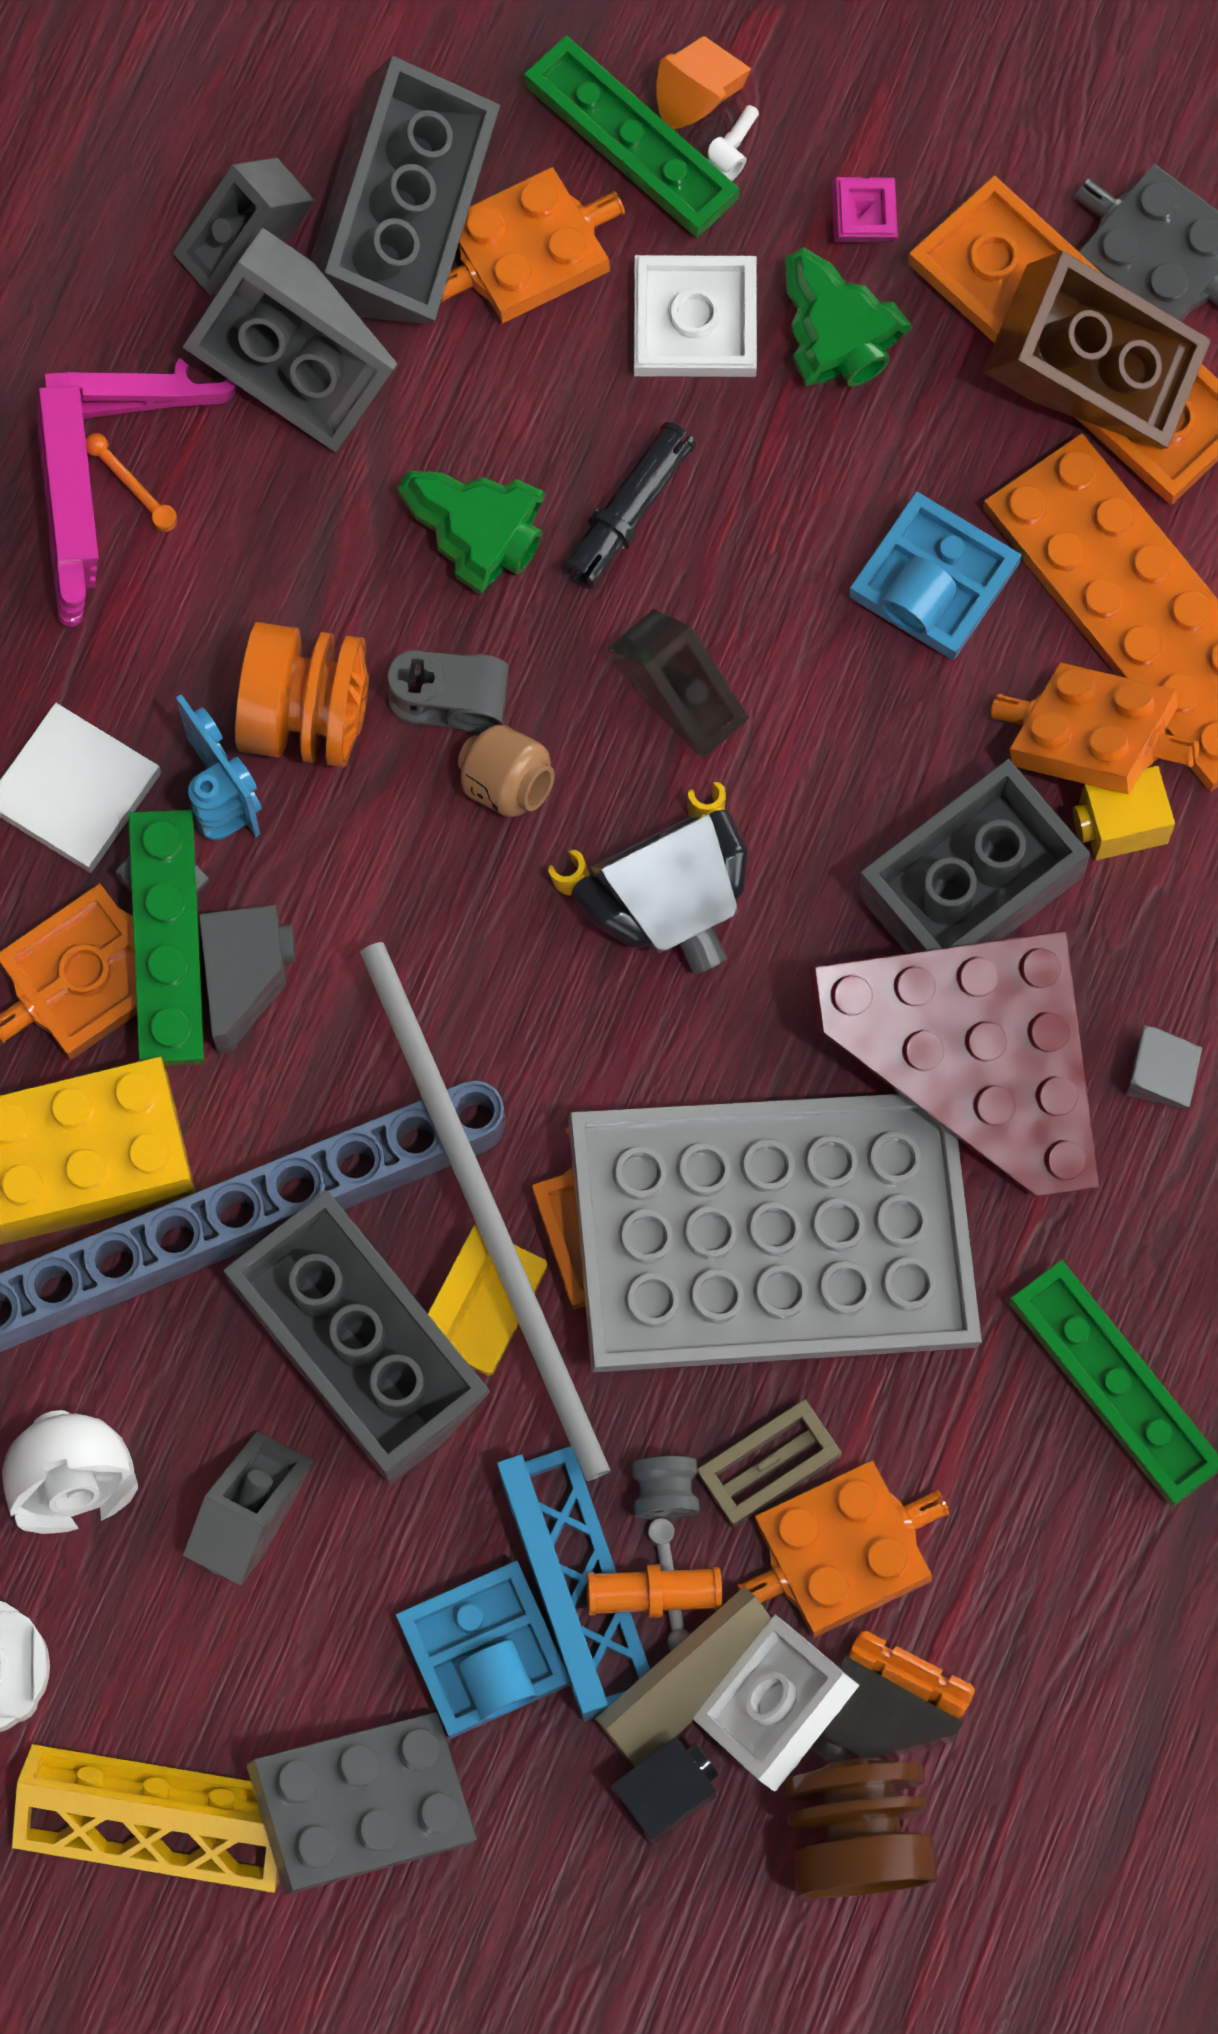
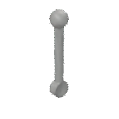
[648,1518,690,1651]

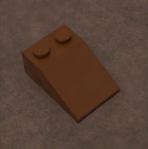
[983,251,1211,450]

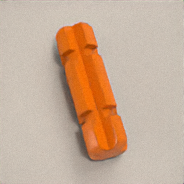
[848,1631,975,1719]

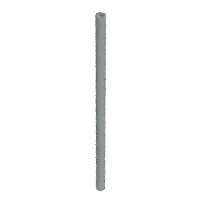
[360,942,611,1481]

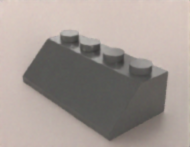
[310,55,500,324]
[223,1190,490,1486]

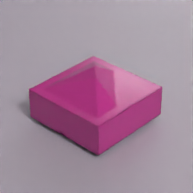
[831,177,898,243]

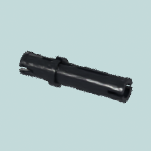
[561,422,696,589]

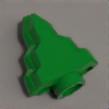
[785,247,912,387]
[397,470,545,595]

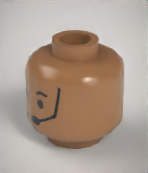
[458,725,555,817]

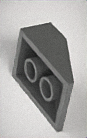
[183,228,397,453]

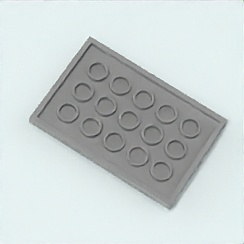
[568,1094,982,1373]

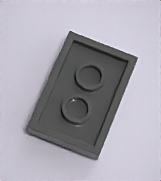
[247,1712,477,1896]

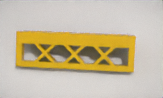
[12,1744,279,1893]

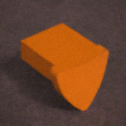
[656,36,751,130]

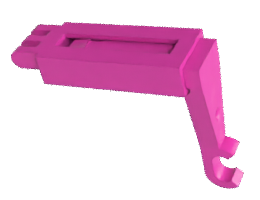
[36,358,238,627]

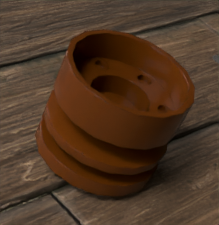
[783,1758,938,1899]

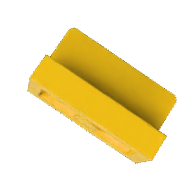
[428,1222,547,1376]

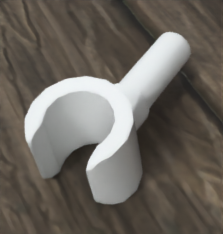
[707,105,759,181]

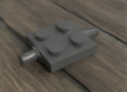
[1074,164,1218,322]

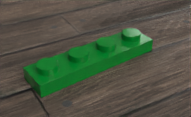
[524,35,740,238]
[129,810,204,1066]
[1009,1260,1218,1508]

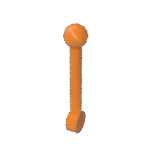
[86,433,177,532]

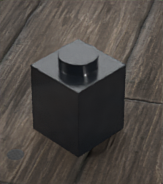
[612,1737,719,1846]

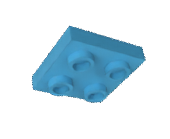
[849,492,1022,661]
[396,1561,571,1739]

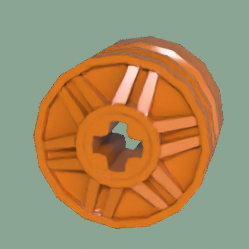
[235,622,369,768]

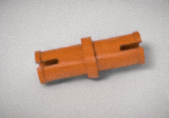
[587,1564,722,1618]

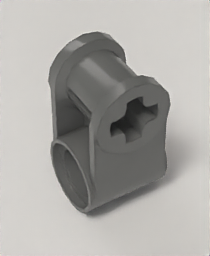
[388,650,509,733]

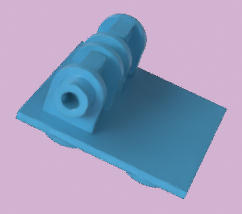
[176,694,262,841]

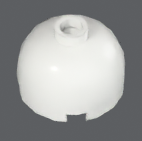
[2,1410,138,1534]

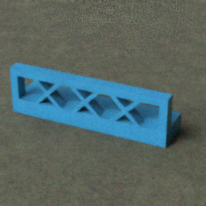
[497,1446,650,1722]

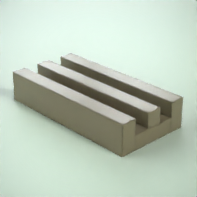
[697,1399,842,1528]

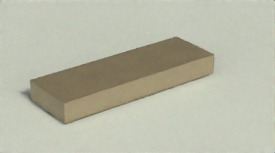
[595,1587,772,1768]

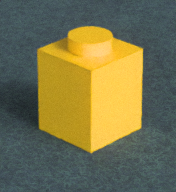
[1073,766,1175,861]

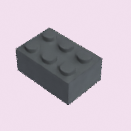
[857,759,1091,953]

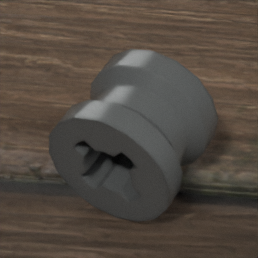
[631,1456,700,1520]

